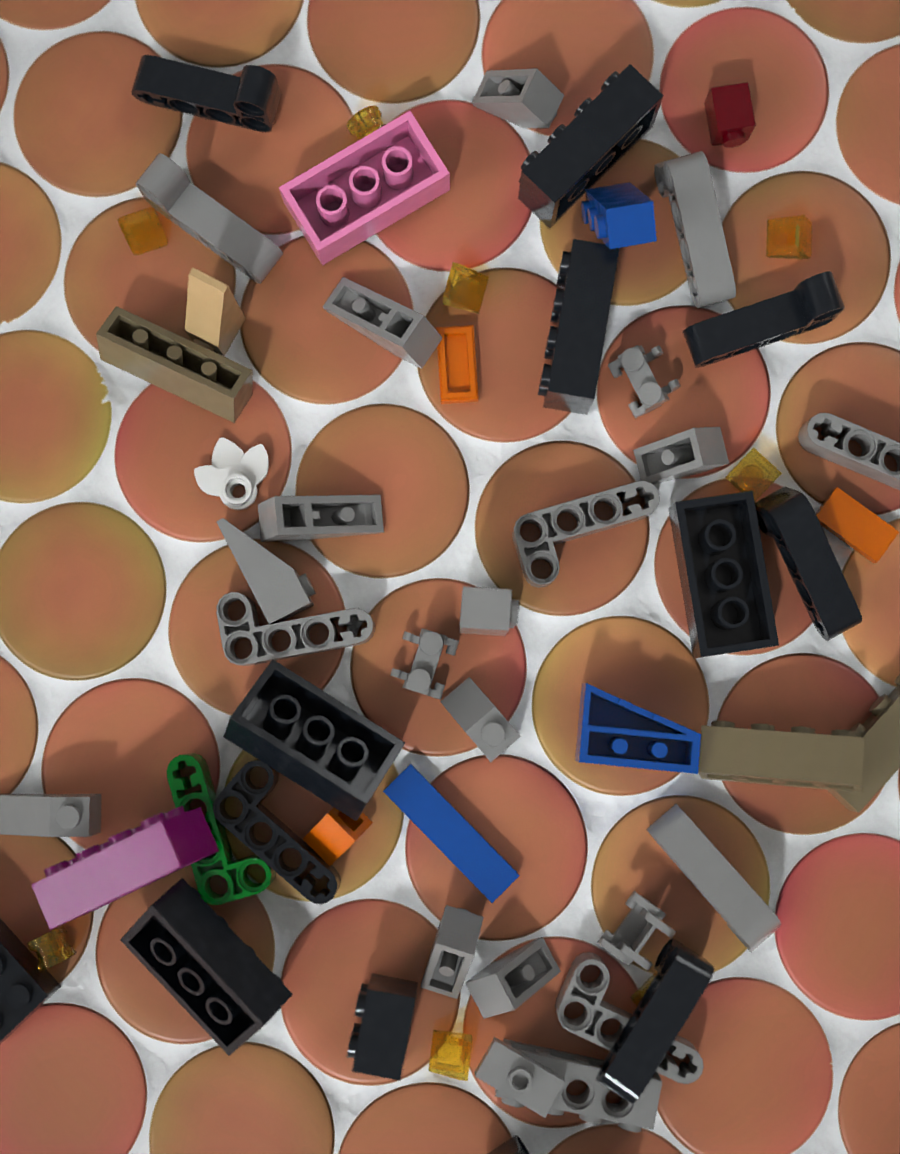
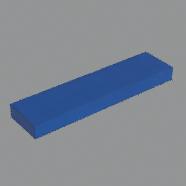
[383,764,520,903]

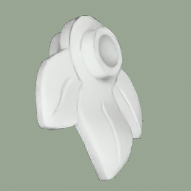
[194,437,269,510]

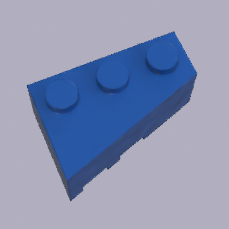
[575,683,701,774]

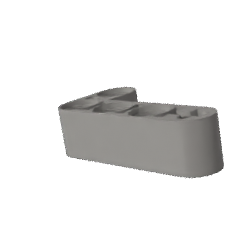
[654,151,736,308]
[136,153,283,284]
[798,413,900,490]
[512,481,660,588]
[216,592,375,666]
[646,804,781,952]
[555,952,704,1084]

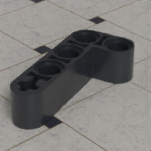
[131,55,281,132]
[683,271,845,368]
[755,487,862,641]
[213,759,341,904]
[596,938,714,1104]

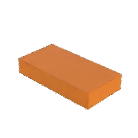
[436,325,478,404]
[816,487,899,564]

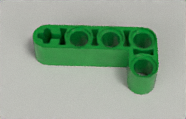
[167,753,276,905]

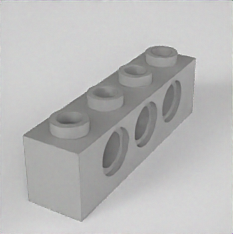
[495,1039,662,1132]

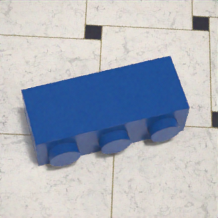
[581,182,657,249]

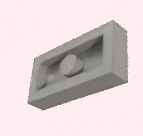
[475,1037,565,1118]

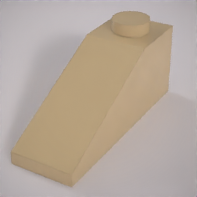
[185,268,246,357]

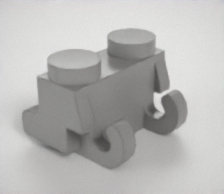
[608,345,681,419]
[390,629,460,700]
[597,891,676,971]

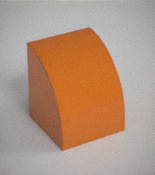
[303,807,373,866]

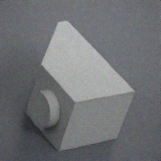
[472,68,564,128]
[634,427,729,484]
[440,677,521,762]
[420,905,484,999]
[465,937,561,1019]

